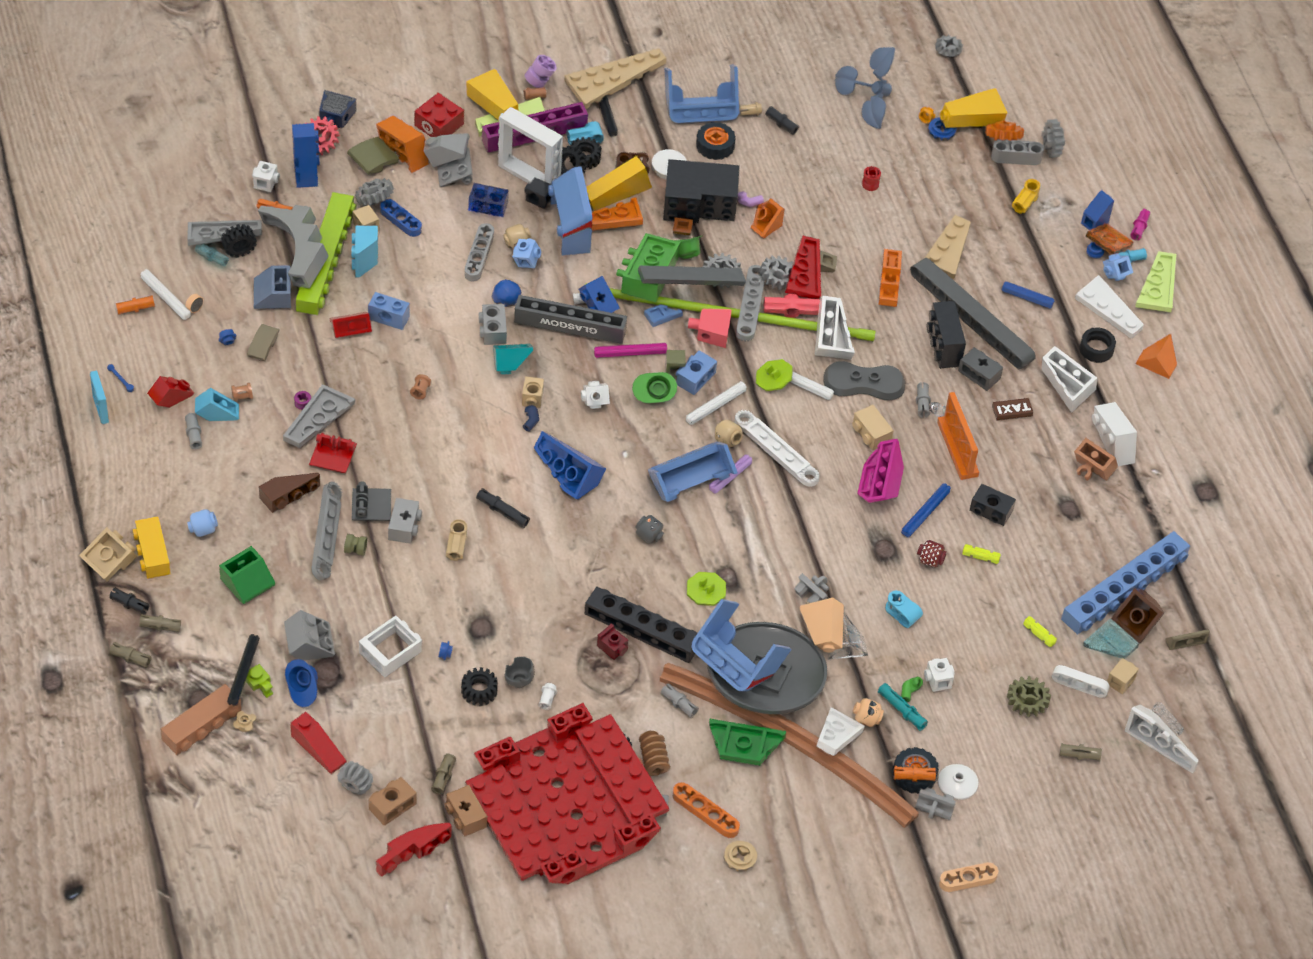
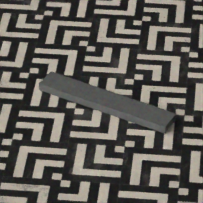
[638,265,746,286]

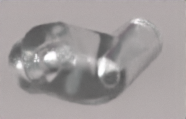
[929,402,946,417]

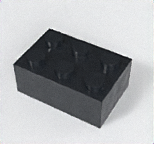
[926,301,966,369]

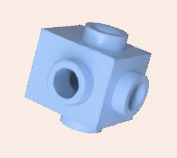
[512,238,541,268]
[1103,253,1133,281]

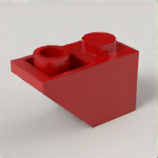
[147,376,194,408]

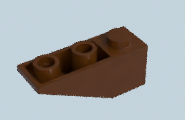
[259,473,320,513]

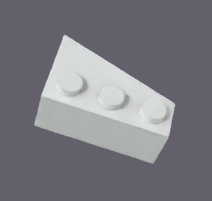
[815,296,855,360]
[1092,402,1137,466]

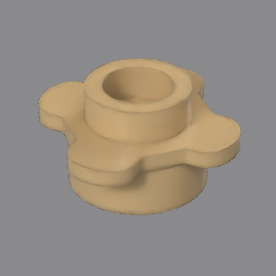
[233,711,256,732]

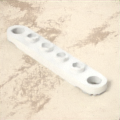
[735,410,820,487]

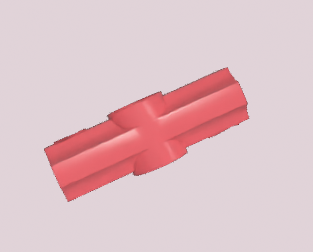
[763,294,820,318]

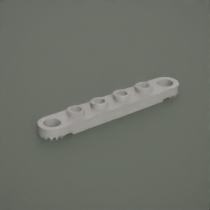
[736,265,765,342]
[312,481,342,581]

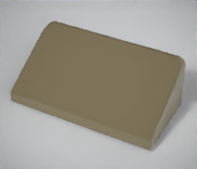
[1165,629,1210,650]

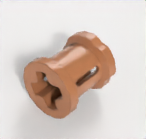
[410,374,431,400]
[231,382,253,402]

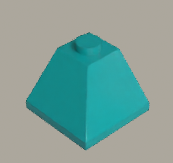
[493,344,533,374]

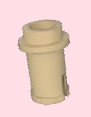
[740,102,762,116]

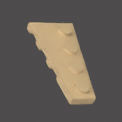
[925,215,971,279]

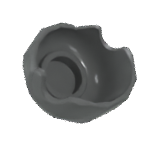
[504,657,535,688]

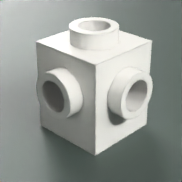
[252,161,280,192]
[581,381,610,409]
[924,658,954,692]

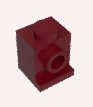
[597,624,628,660]

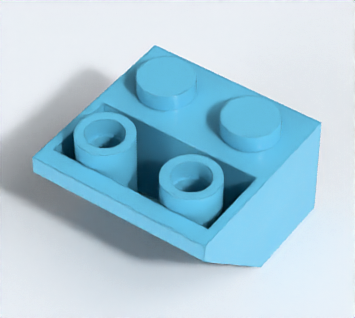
[351,226,378,278]

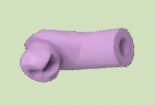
[737,191,764,207]

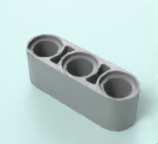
[991,139,1044,165]

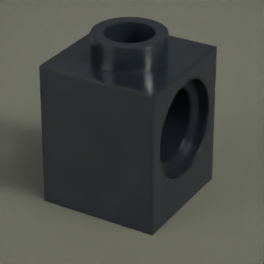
[524,177,551,209]

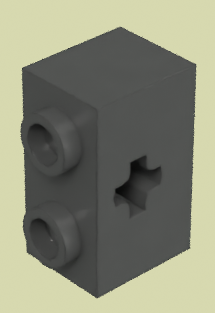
[958,347,1003,391]

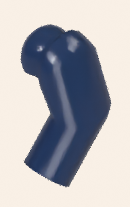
[523,405,540,432]

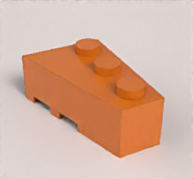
[376,115,429,173]

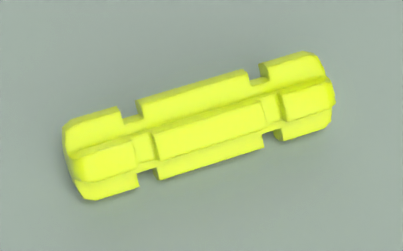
[962,544,1001,564]
[1023,616,1057,647]

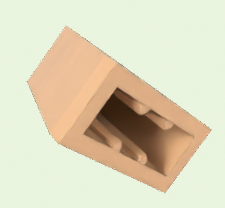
[800,597,844,653]

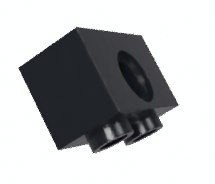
[969,483,1016,526]

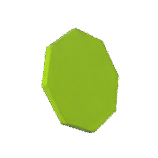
[756,359,793,392]
[687,572,726,606]

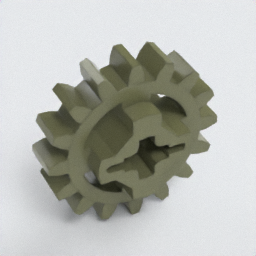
[1007,676,1051,717]

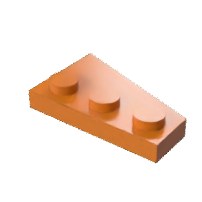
[592,197,643,230]

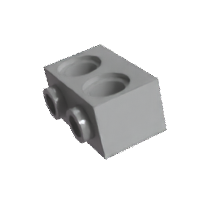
[479,304,507,345]

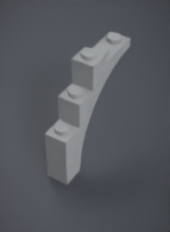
[258,205,328,288]

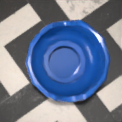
[491,279,522,307]

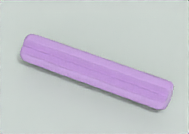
[709,454,752,494]

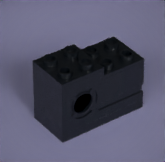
[663,159,740,224]

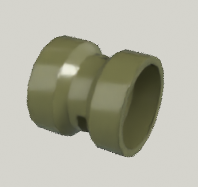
[344,534,368,556]

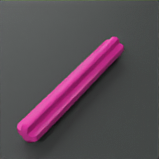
[594,343,667,358]

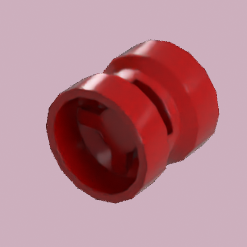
[862,166,881,191]

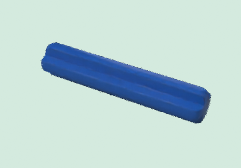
[1002,281,1054,308]

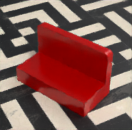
[330,312,372,338]

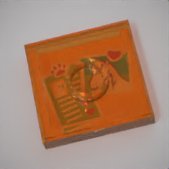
[1086,223,1134,254]

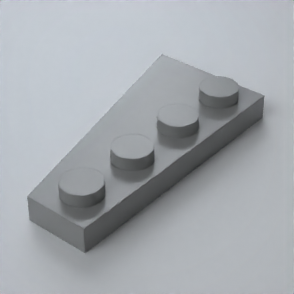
[283,384,355,448]

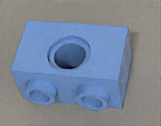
[368,292,410,330]
[676,350,717,395]

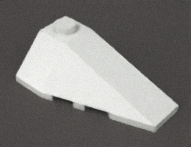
[1125,704,1199,773]

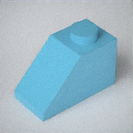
[195,388,239,421]

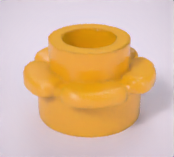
[919,107,936,123]

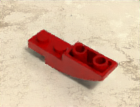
[376,823,452,877]

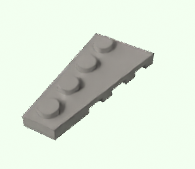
[188,220,262,246]

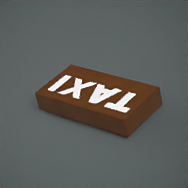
[992,398,1034,420]

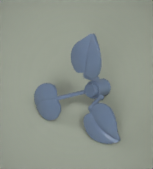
[835,47,895,129]

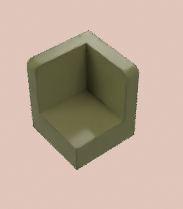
[666,350,686,374]

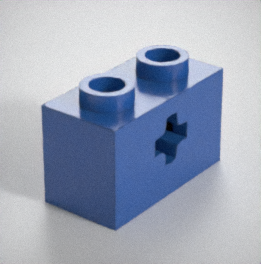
[578,276,620,313]

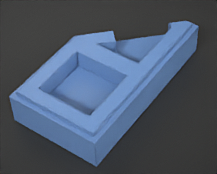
[644,304,683,327]

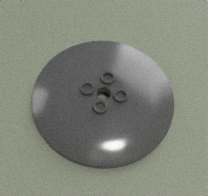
[707,622,827,714]

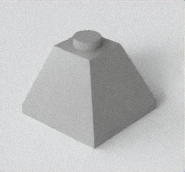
[424,133,470,167]

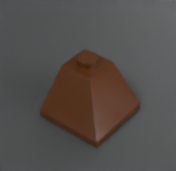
[1111,588,1164,644]

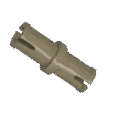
[139,614,181,633]
[109,642,152,668]
[1060,743,1102,761]
[431,754,457,795]

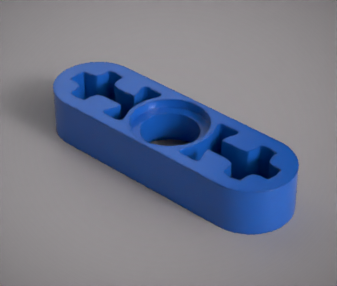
[380,199,422,237]

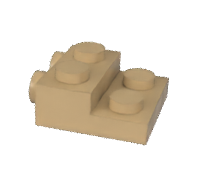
[79,527,137,582]

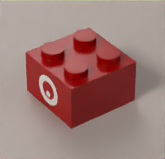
[414,92,464,137]

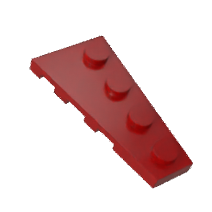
[785,236,821,299]

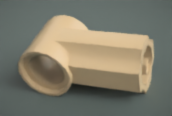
[446,519,467,561]

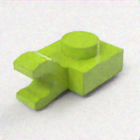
[246,664,273,698]

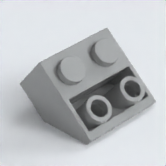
[284,610,335,661]

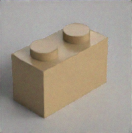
[852,405,894,450]

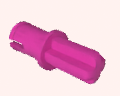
[1130,208,1150,240]

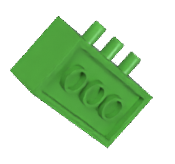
[616,233,680,302]

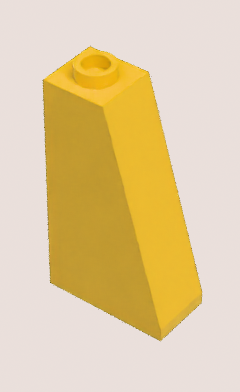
[466,69,518,120]
[940,88,1007,128]
[586,156,652,211]

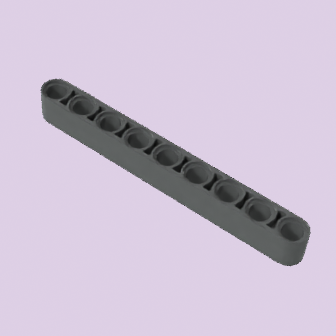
[910,258,1036,369]

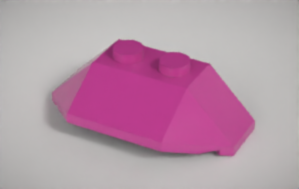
[857,439,904,503]

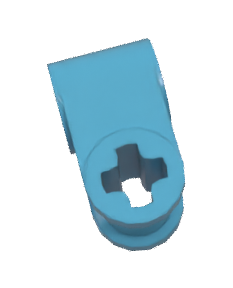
[885,590,923,628]

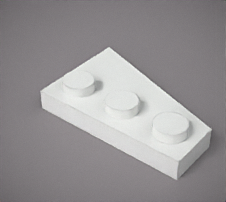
[817,707,865,756]

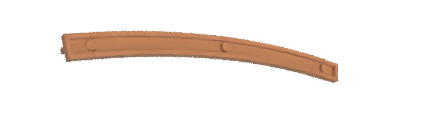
[660,663,919,828]

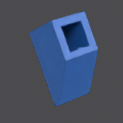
[1081,190,1114,234]

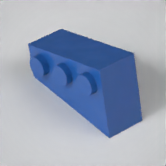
[292,123,320,188]

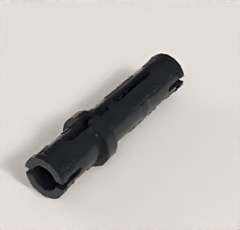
[476,488,530,528]

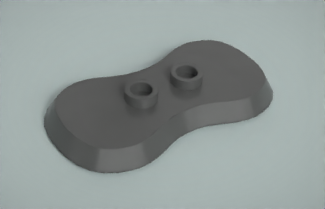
[823,361,905,400]

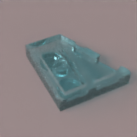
[1083,619,1139,659]

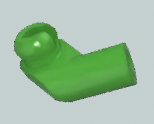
[901,677,923,702]

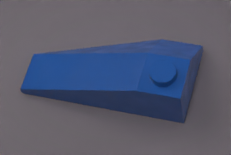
[534,431,606,499]

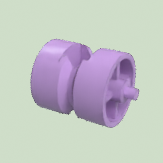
[525,55,557,88]

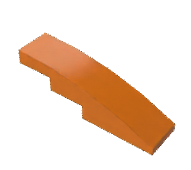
[879,249,902,307]

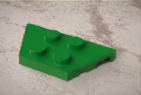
[709,719,786,766]

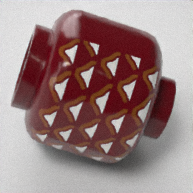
[917,540,947,568]

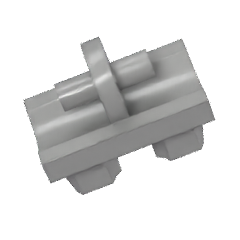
[794,573,829,604]
[915,787,956,820]

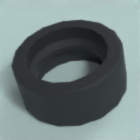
[1079,327,1116,363]

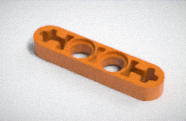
[672,782,740,838]

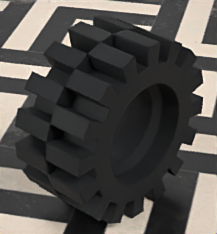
[569,137,602,170]
[561,146,588,175]
[221,224,257,258]
[461,667,498,706]

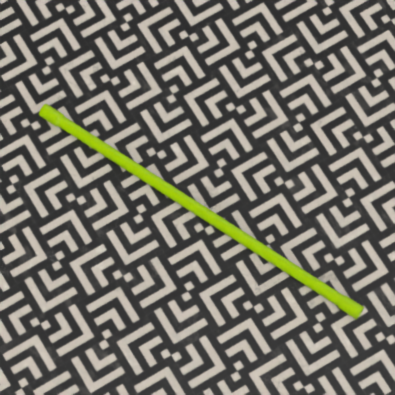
[585,283,876,342]

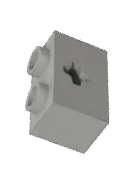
[388,498,422,544]

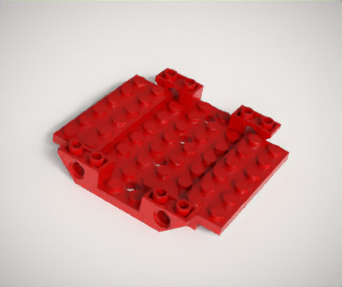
[465,703,669,884]

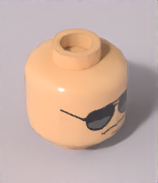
[852,698,884,727]

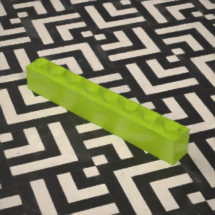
[296,192,357,315]

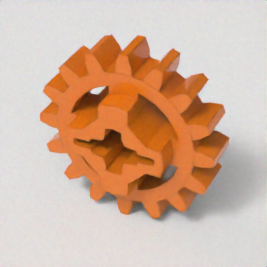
[986,120,1024,141]

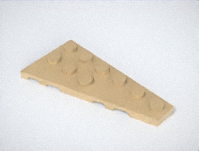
[564,48,666,109]

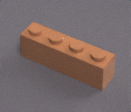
[160,684,241,755]

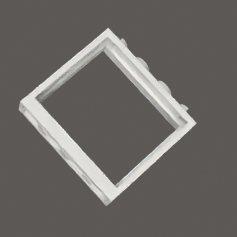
[498,107,563,184]

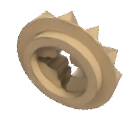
[724,841,757,871]

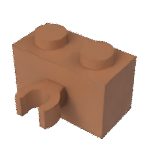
[1074,438,1118,481]

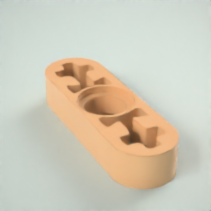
[939,862,998,892]

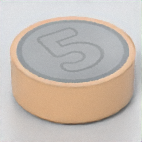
[185,294,204,313]

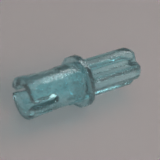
[195,244,229,266]

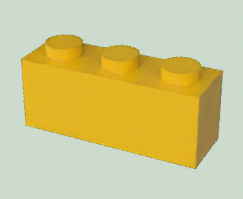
[132,516,171,579]

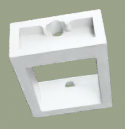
[359,616,422,678]

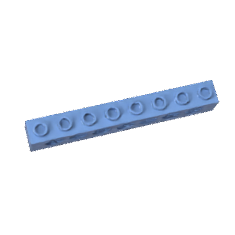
[1061,531,1190,635]

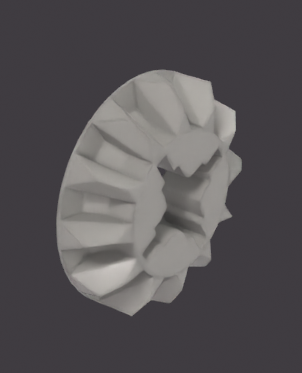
[935,35,963,57]

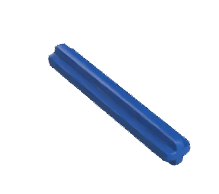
[901,483,951,537]

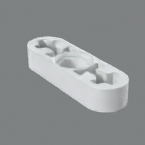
[1052,665,1110,698]

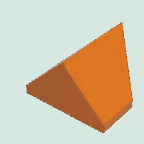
[750,198,785,238]
[1136,334,1177,379]

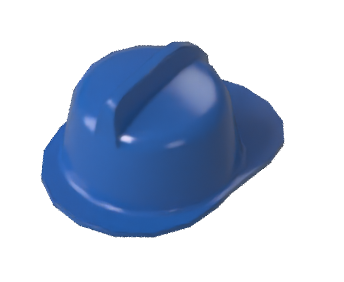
[285,659,318,707]

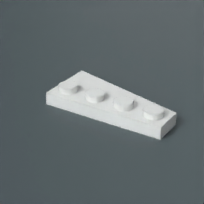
[1075,275,1144,339]

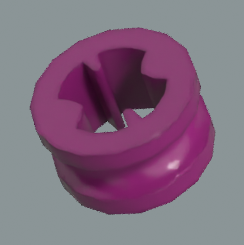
[294,391,311,410]

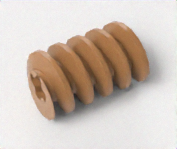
[639,730,670,776]

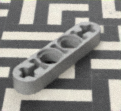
[465,223,494,281]

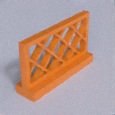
[937,392,979,480]

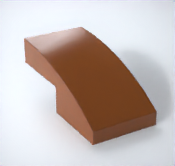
[673,217,693,236]

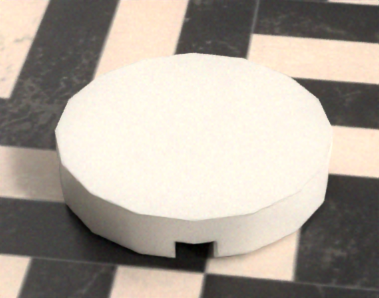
[652,150,687,179]

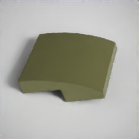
[347,137,399,174]

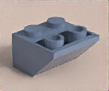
[254,265,291,309]

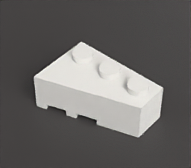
[1042,346,1097,413]

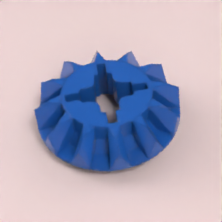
[928,117,956,140]

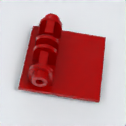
[309,433,357,474]

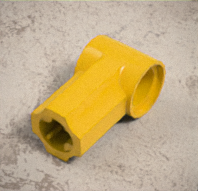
[1012,179,1040,214]

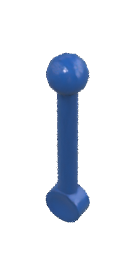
[107,364,134,392]

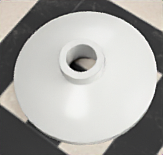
[938,764,978,800]

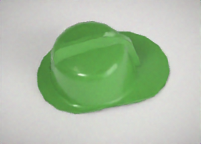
[673,235,703,259]
[632,372,677,403]

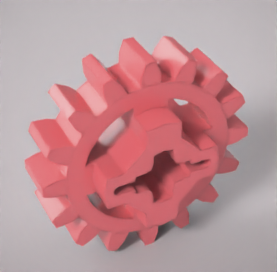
[304,116,340,155]

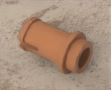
[523,87,547,101]

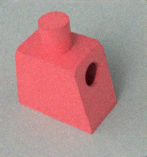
[688,309,732,348]

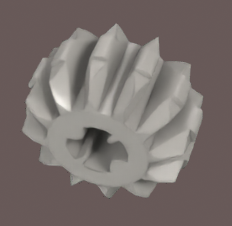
[337,761,373,795]

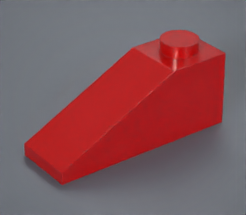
[290,711,347,774]

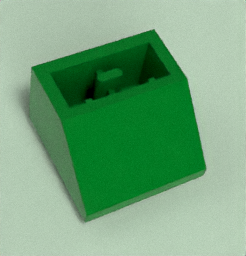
[219,546,276,605]

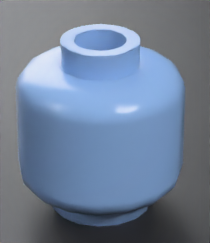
[187,509,218,537]

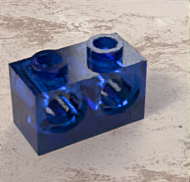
[468,183,509,217]

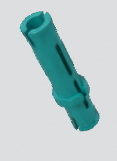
[878,683,928,731]

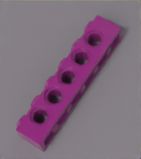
[482,102,588,153]

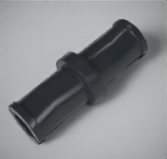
[765,106,799,135]
[109,587,150,615]

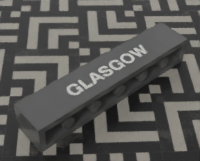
[514,295,627,344]

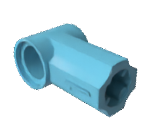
[567,121,604,145]

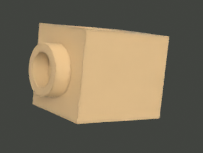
[353,205,379,232]
[522,377,544,408]
[1107,658,1139,695]

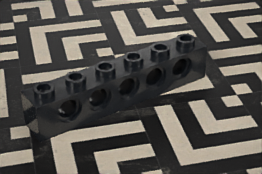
[584,586,697,663]

